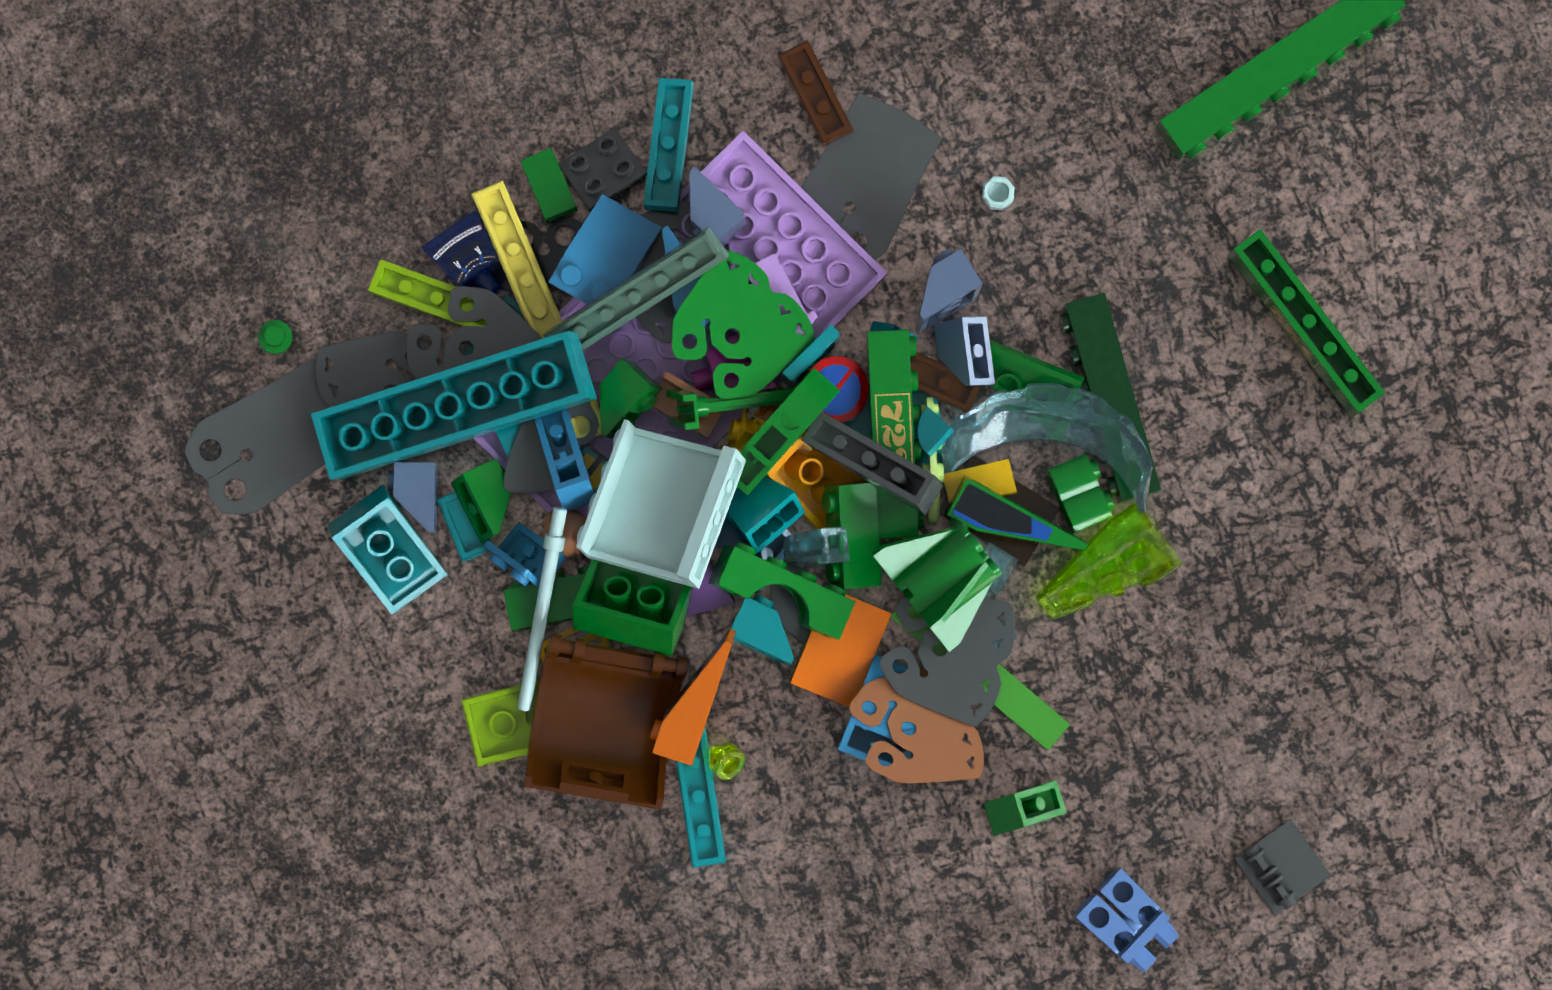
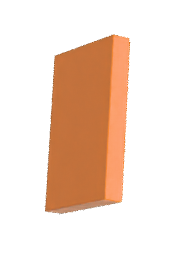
[788,595,891,708]

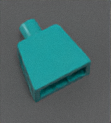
[726,476,805,555]

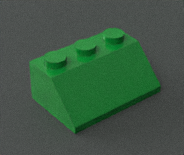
[573,559,693,656]

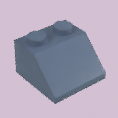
[689,166,745,247]

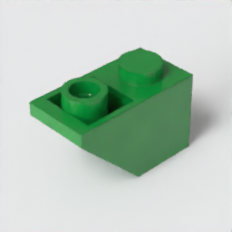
[600,358,662,439]

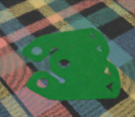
[672,250,815,399]

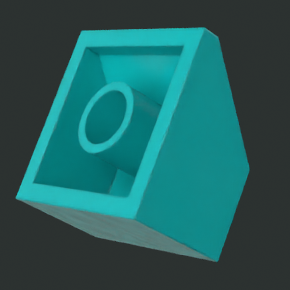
[731,594,794,667]

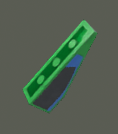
[945,475,1088,550]

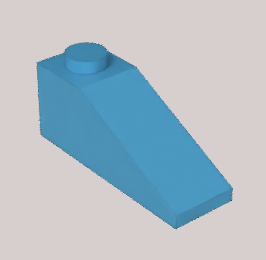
[534,408,595,511]

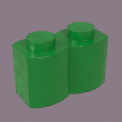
[1045,454,1115,534]

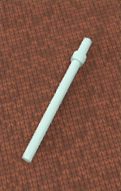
[517,507,567,711]

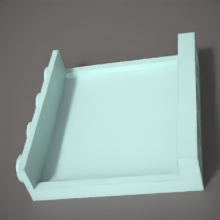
[576,419,746,589]

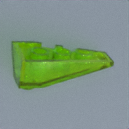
[1035,500,1183,620]

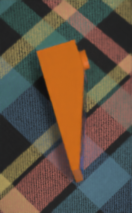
[650,629,736,766]

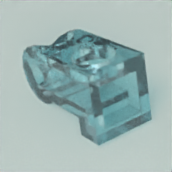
[783,527,850,565]

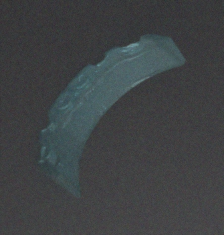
[942,383,1153,513]

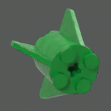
[871,521,1003,652]

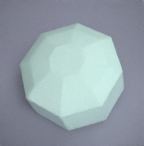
[981,176,1015,211]

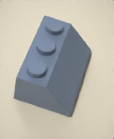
[915,249,983,335]

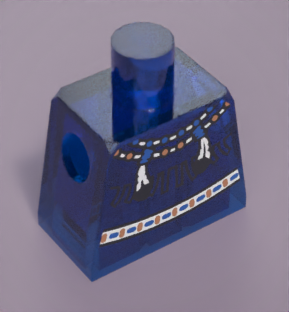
[422,211,502,294]

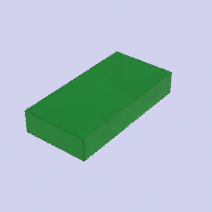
[520,148,578,223]

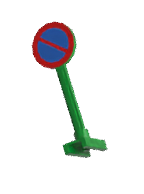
[666,355,869,430]

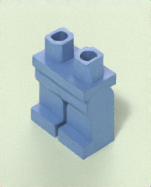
[1071,867,1179,972]

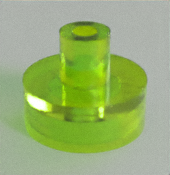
[709,743,745,780]

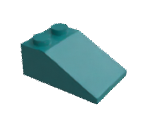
[327,485,448,614]

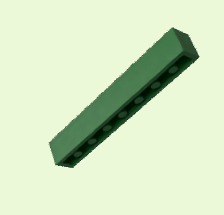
[1156,0,1406,160]

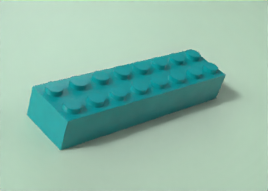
[311,331,597,480]

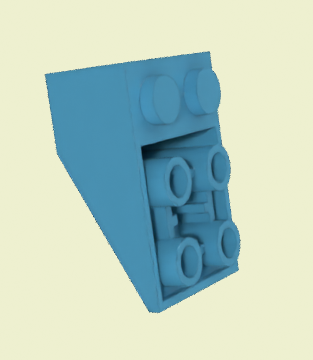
[837,654,916,766]

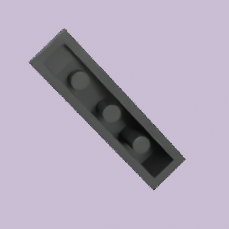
[802,412,943,515]

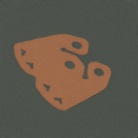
[849,667,984,784]

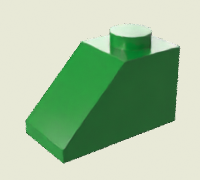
[451,458,511,544]
[984,780,1067,836]

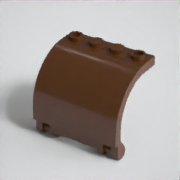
[524,633,689,810]

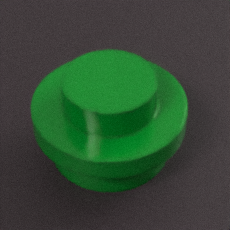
[258,320,293,354]

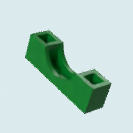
[708,542,856,640]

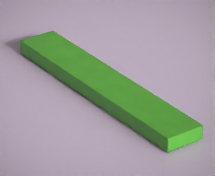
[890,606,1070,751]

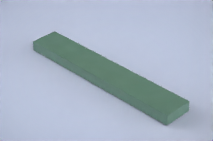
[543,227,729,350]

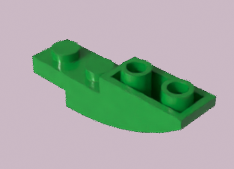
[737,368,840,496]

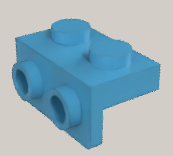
[484,522,567,588]

